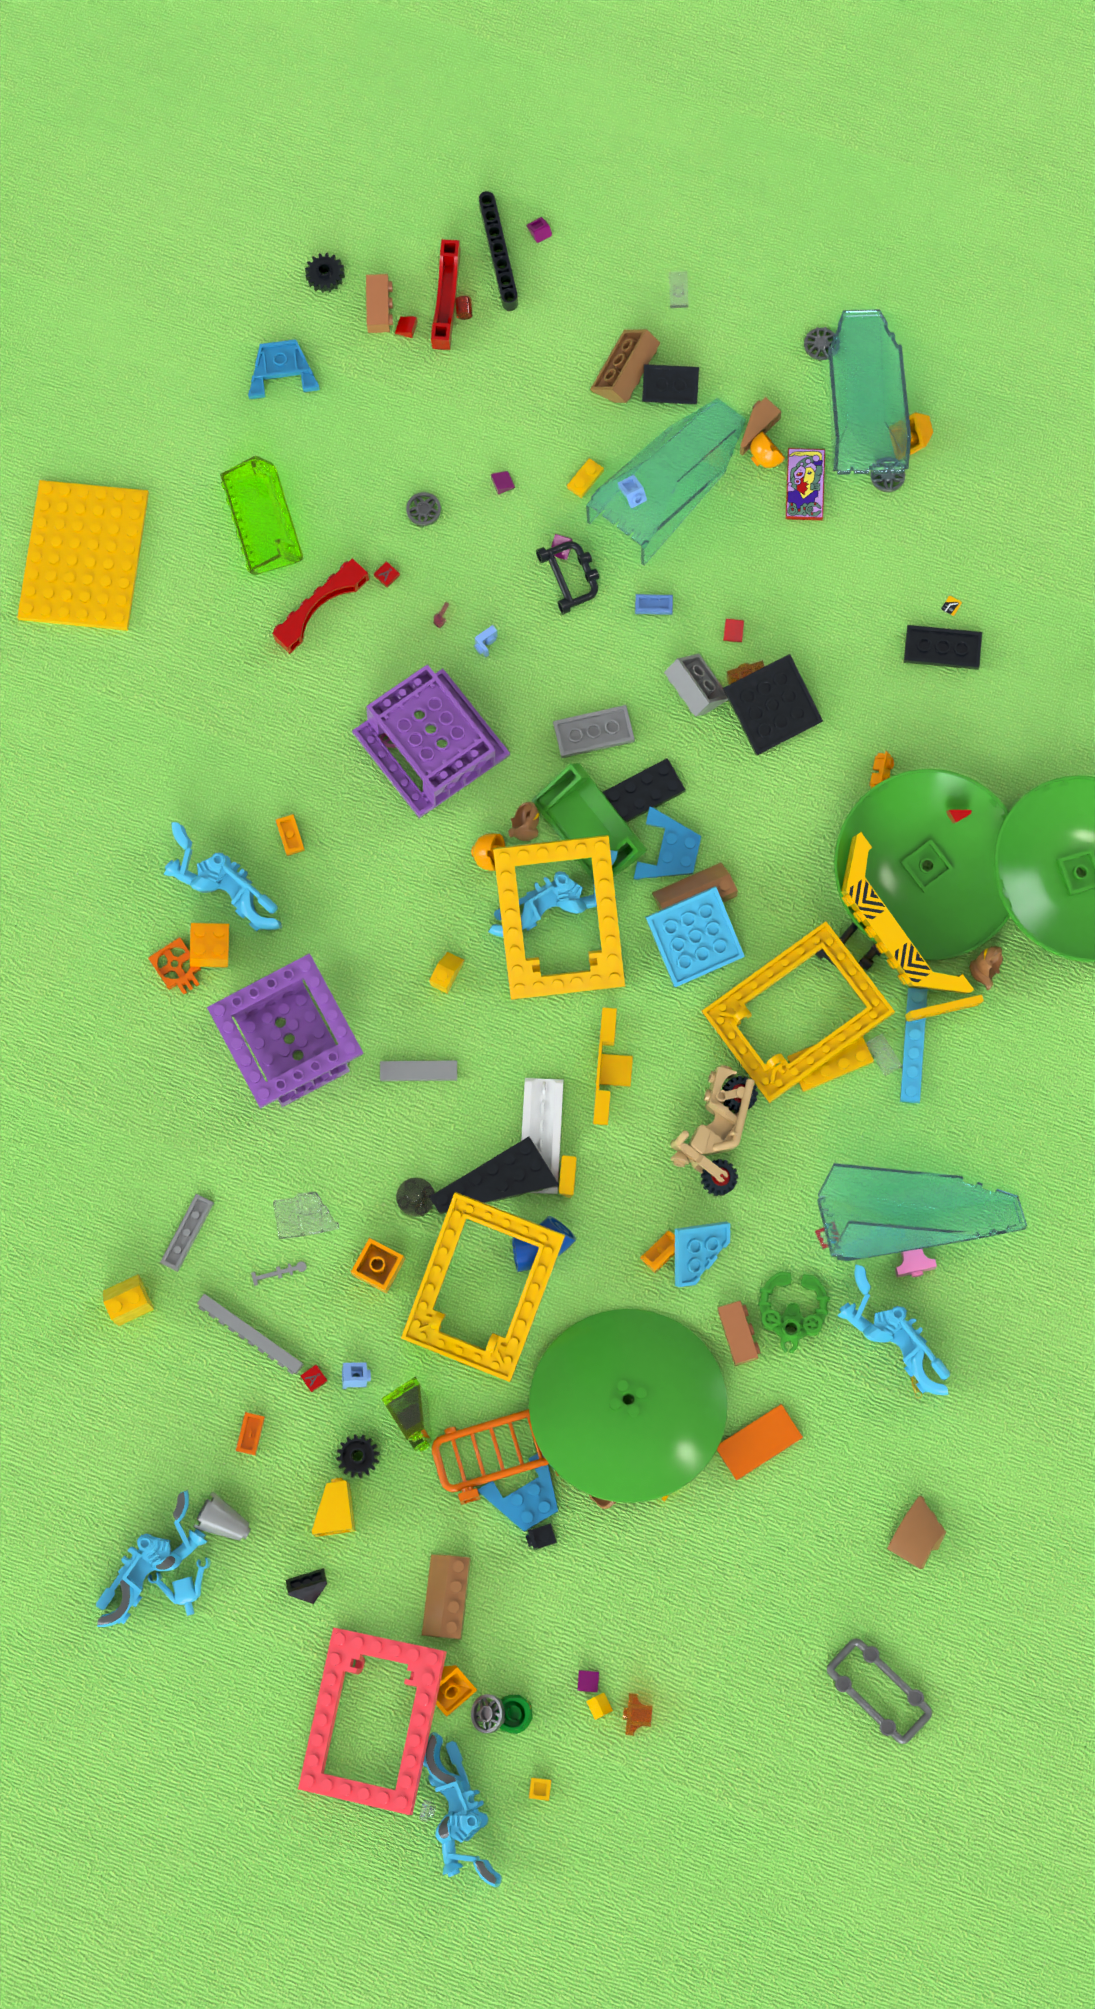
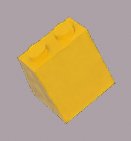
[103,1274,154,1326]
[312,1478,356,1537]

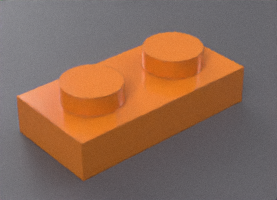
[236,1412,265,1456]

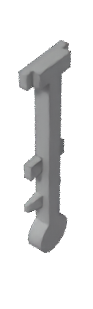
[251,1262,307,1286]

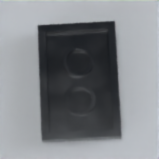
[642,364,699,405]

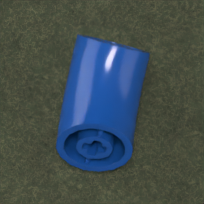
[512,1216,576,1272]

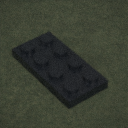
[904,625,982,670]
[602,758,686,823]

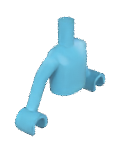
[148,1557,211,1616]

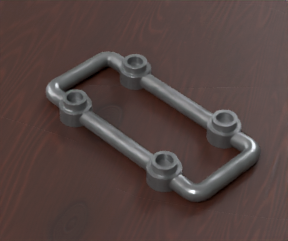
[827,1638,932,1744]

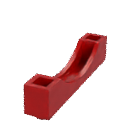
[431,239,461,350]
[272,558,369,654]

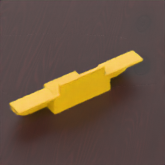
[593,1007,633,1125]

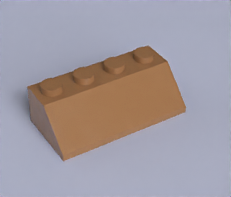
[590,329,660,403]
[652,863,738,910]
[422,1555,471,1640]

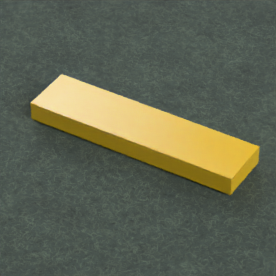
[905,995,984,1022]

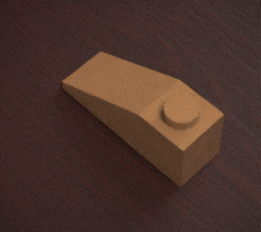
[740,397,781,456]

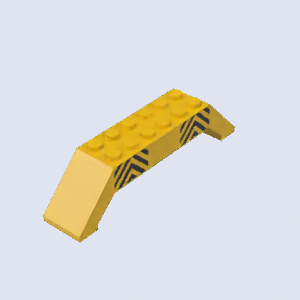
[841,832,974,994]

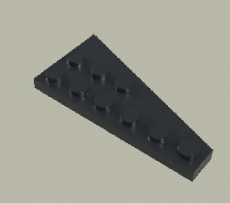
[430,1137,559,1214]

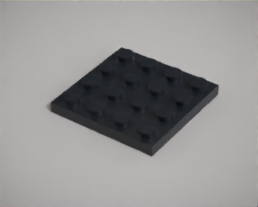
[723,654,823,756]

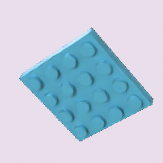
[645,886,745,987]

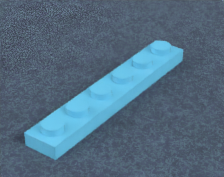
[900,988,928,1103]

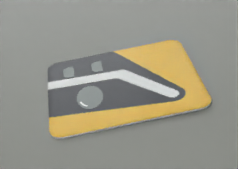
[941,596,962,616]

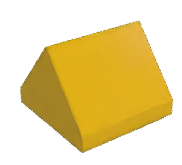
[586,1693,613,1720]

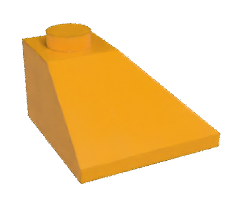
[888,412,933,461]
[436,1665,477,1717]

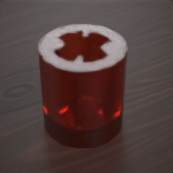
[455,296,473,320]

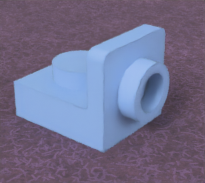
[617,475,647,508]
[474,625,498,657]

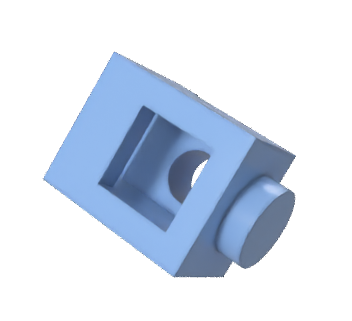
[342,1362,371,1389]

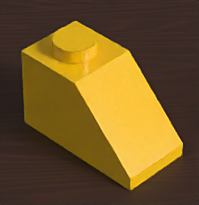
[429,952,465,994]

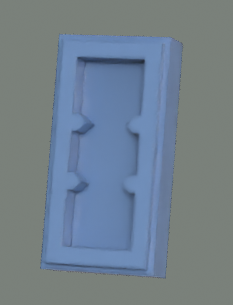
[635,594,673,615]

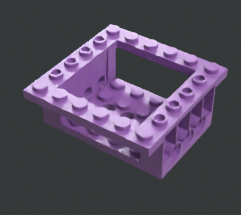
[352,664,510,818]
[207,953,364,1109]

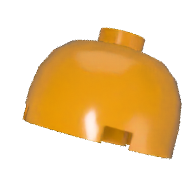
[750,431,785,468]
[471,833,506,871]

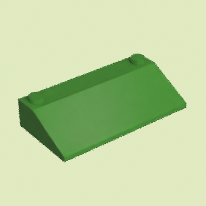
[531,763,647,880]

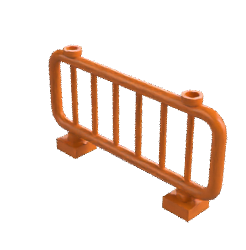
[431,1409,559,1505]

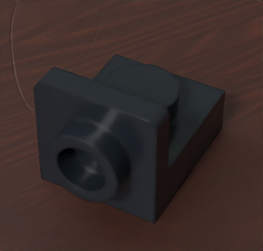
[526,1523,557,1550]

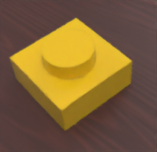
[529,1778,552,1801]

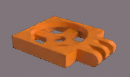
[148,937,201,995]

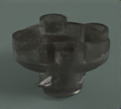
[396,1178,435,1217]

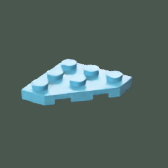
[675,1221,730,1287]

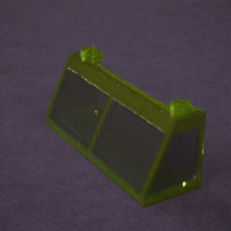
[381,1377,432,1452]

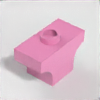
[895,1246,937,1278]

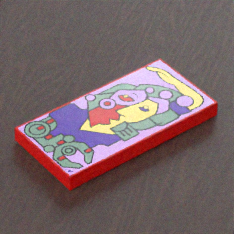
[786,448,825,521]

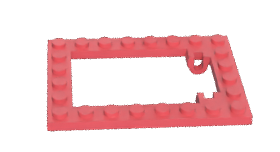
[298,1627,447,1815]

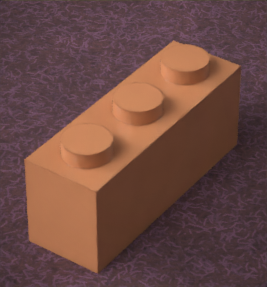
[366,274,393,333]
[717,1300,760,1366]

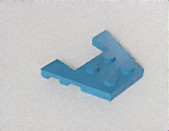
[248,339,320,399]
[634,807,701,880]
[477,1453,558,1532]

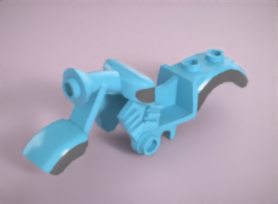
[96,1490,208,1627]
[423,1732,502,1887]

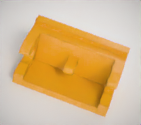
[640,1230,675,1273]

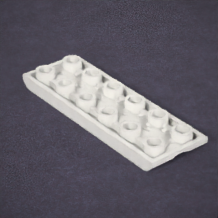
[521,1078,564,1194]

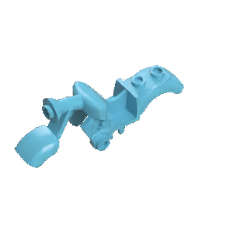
[164,822,282,931]
[488,850,618,937]
[837,1264,950,1396]

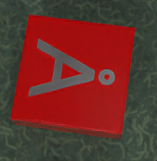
[374,561,400,588]
[300,1365,328,1392]

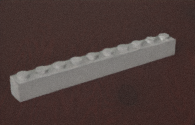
[197,1294,304,1375]

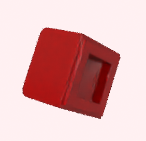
[395,316,418,338]
[723,619,744,643]
[946,810,972,824]

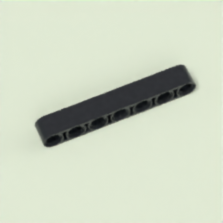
[479,191,518,311]

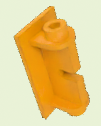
[870,751,894,788]

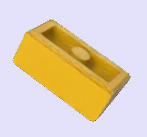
[559,1155,577,1198]

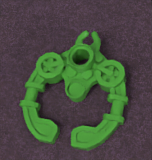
[758,1271,830,1353]

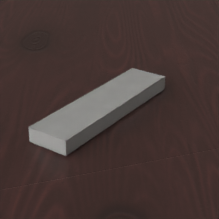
[380,1060,457,1081]
[160,1194,214,1272]

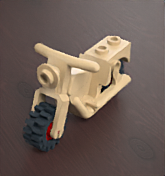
[670,1065,758,1196]

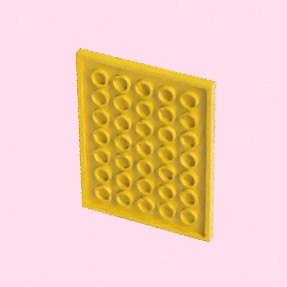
[17,480,149,631]

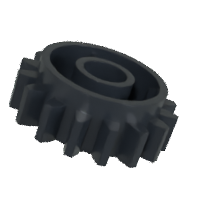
[305,253,345,293]
[336,1434,380,1479]

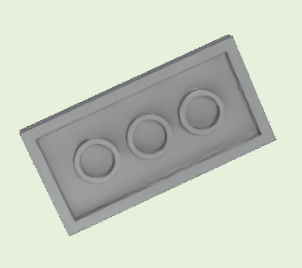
[553,705,635,758]

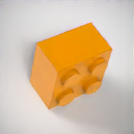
[190,923,229,967]
[351,1238,405,1294]

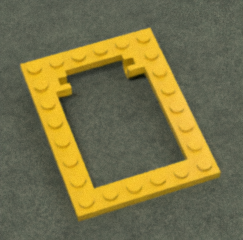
[493,835,625,1000]
[702,921,895,1103]
[401,1192,565,1382]

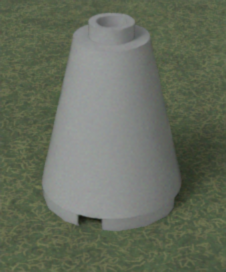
[193,1492,251,1541]

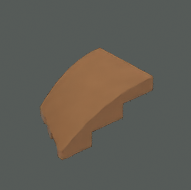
[887,1496,946,1569]

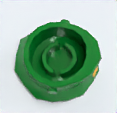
[495,1695,533,1734]

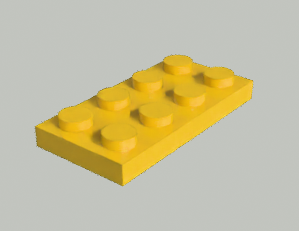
[787,1036,874,1092]

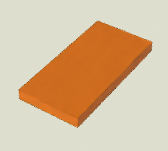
[717,1404,803,1481]

